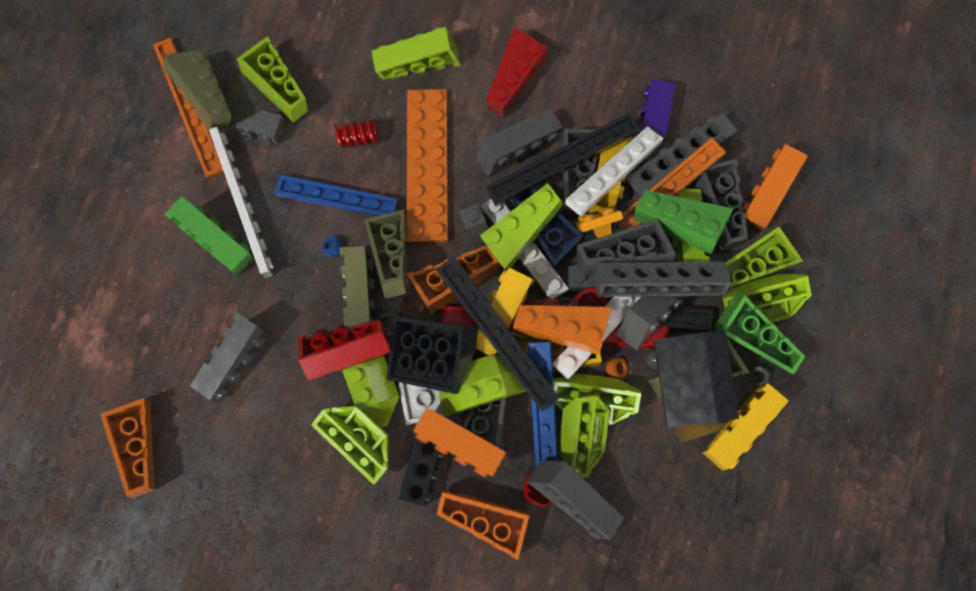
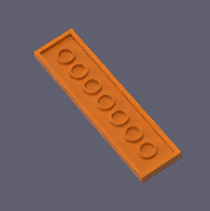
[407,89,448,243]

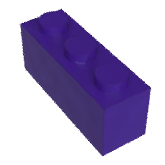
[637,79,675,146]

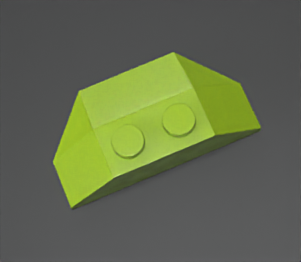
[722,274,812,323]
[439,354,526,418]
[342,356,400,428]
[554,373,642,425]
[559,394,610,478]
[311,405,389,485]

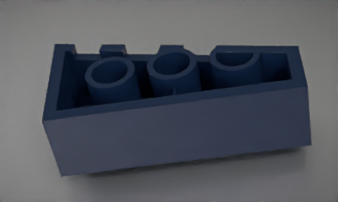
[512,188,584,269]

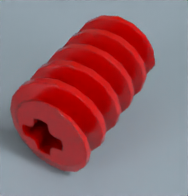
[334,119,378,149]

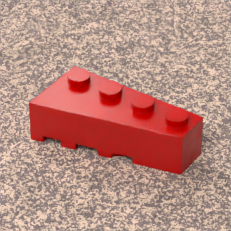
[486,27,547,118]
[298,320,391,380]

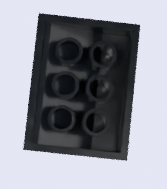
[386,316,478,394]
[654,330,739,427]

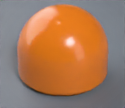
[606,357,628,379]

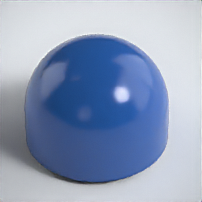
[322,236,343,257]

